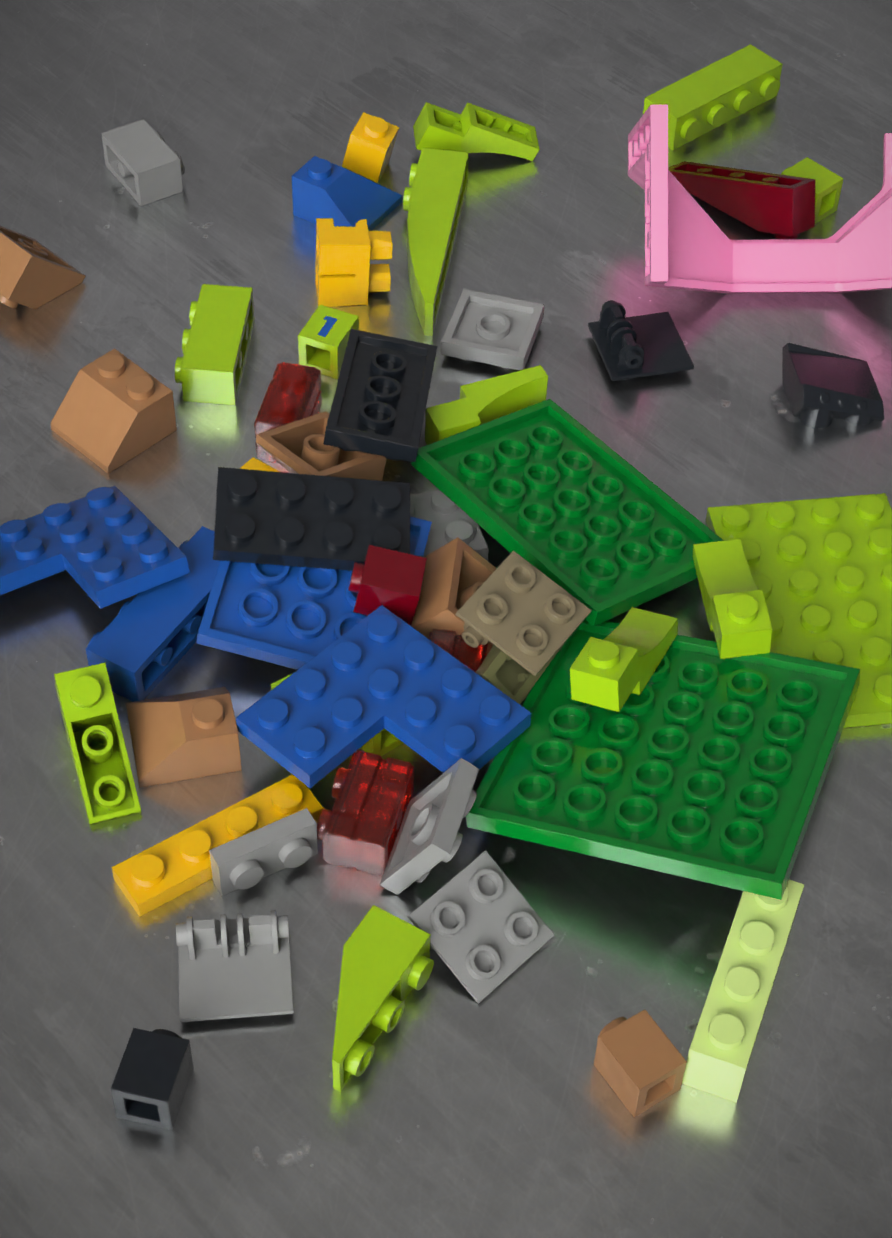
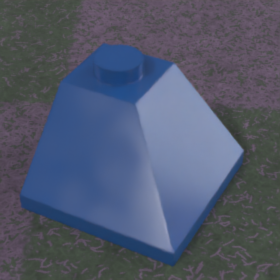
[292,156,403,231]

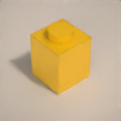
[342,112,399,183]

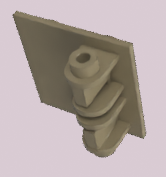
[455,551,592,676]

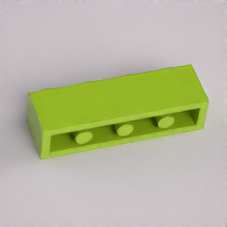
[643,44,783,150]

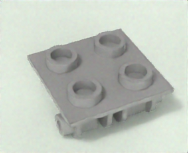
[407,850,554,1004]
[176,910,294,1022]

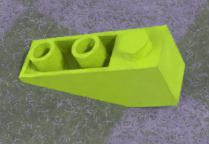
[54,663,141,825]
[332,905,434,1092]

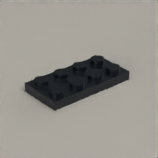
[323,329,438,462]
[213,467,410,571]

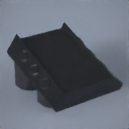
[782,343,884,429]

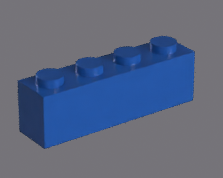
[86,526,220,702]

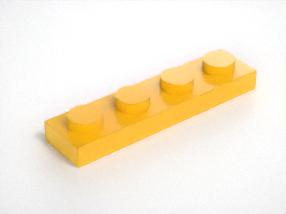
[112,775,324,917]

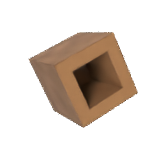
[594,1009,687,1118]

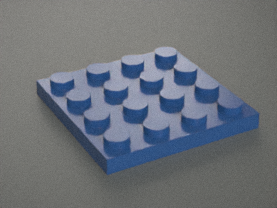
[196,516,432,670]

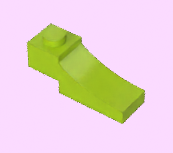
[413,102,540,161]
[425,365,548,445]
[693,539,773,659]
[570,607,678,712]

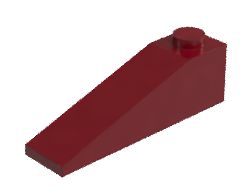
[668,161,815,239]

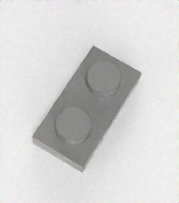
[209,808,318,896]

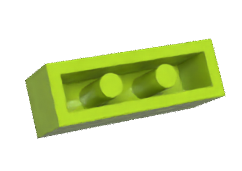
[175,284,255,405]

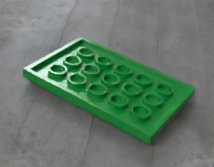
[411,399,724,627]

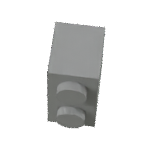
[102,119,185,206]

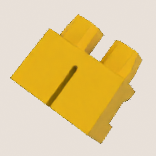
[315,218,393,307]

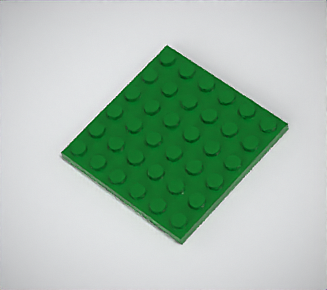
[466,620,860,900]

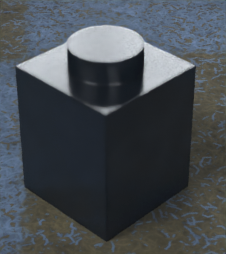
[111,1028,194,1130]

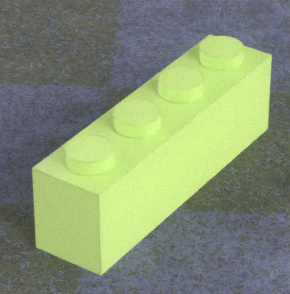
[682,880,805,1103]

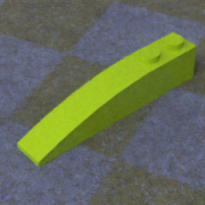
[403,148,469,336]

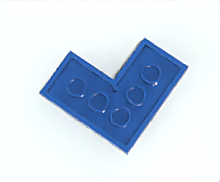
[0,486,190,609]
[236,605,531,788]

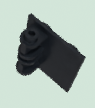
[588,300,694,381]

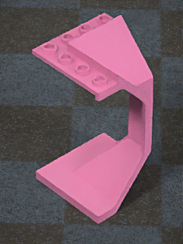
[628,105,892,293]

